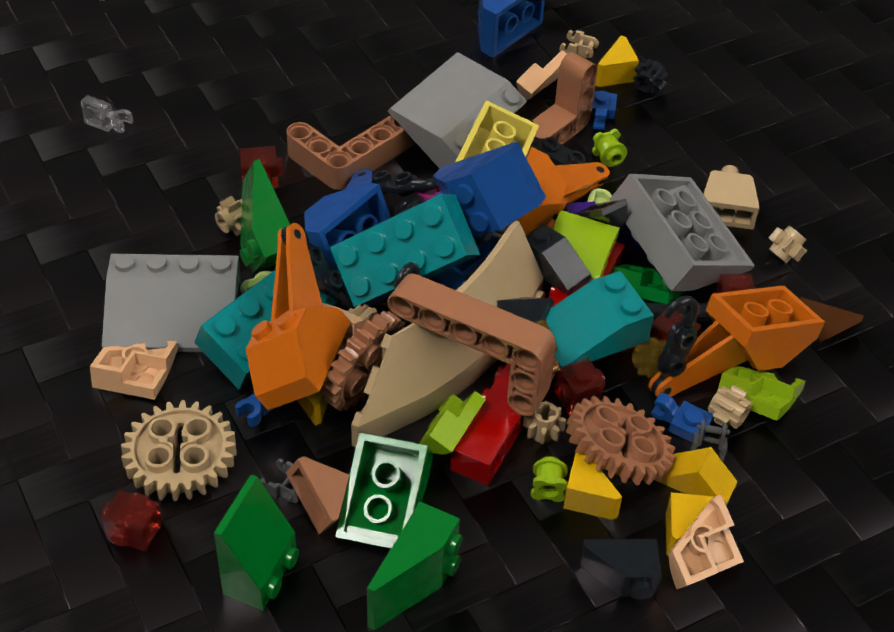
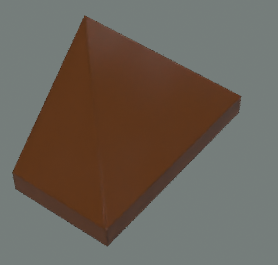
[800,297,863,343]

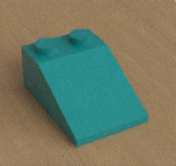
[542,271,654,372]

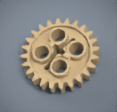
[121,400,237,501]

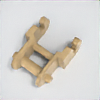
[560,30,599,58]

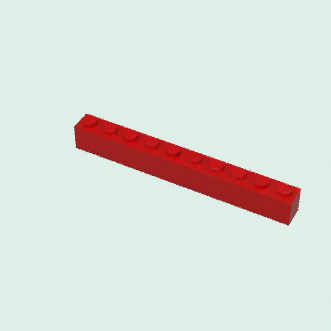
[448,242,625,486]

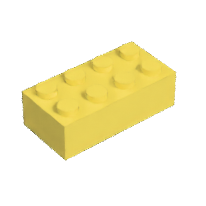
[455,100,539,162]

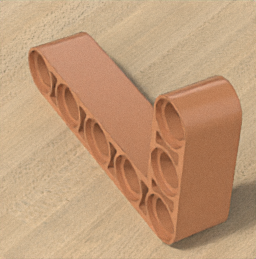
[526,51,597,156]
[286,115,417,190]
[387,273,556,416]

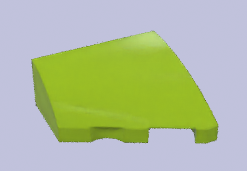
[553,210,619,281]
[718,366,806,421]
[419,391,486,454]

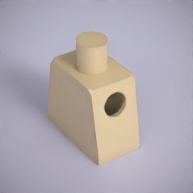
[703,165,759,230]

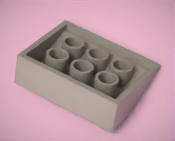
[388,52,527,168]
[610,174,755,291]
[102,254,241,352]

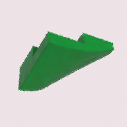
[613,264,685,305]

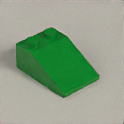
[240,159,290,274]
[335,432,434,549]
[214,474,299,611]
[367,501,463,631]

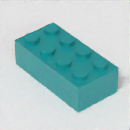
[330,194,480,307]
[194,269,339,390]

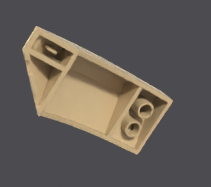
[351,220,546,447]

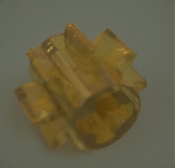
[632,338,667,378]

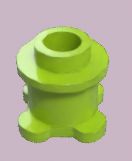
[592,129,627,167]
[531,456,568,502]

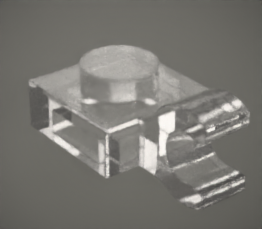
[80,95,133,132]

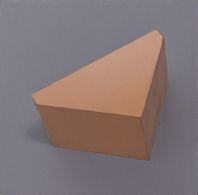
[285,456,350,534]

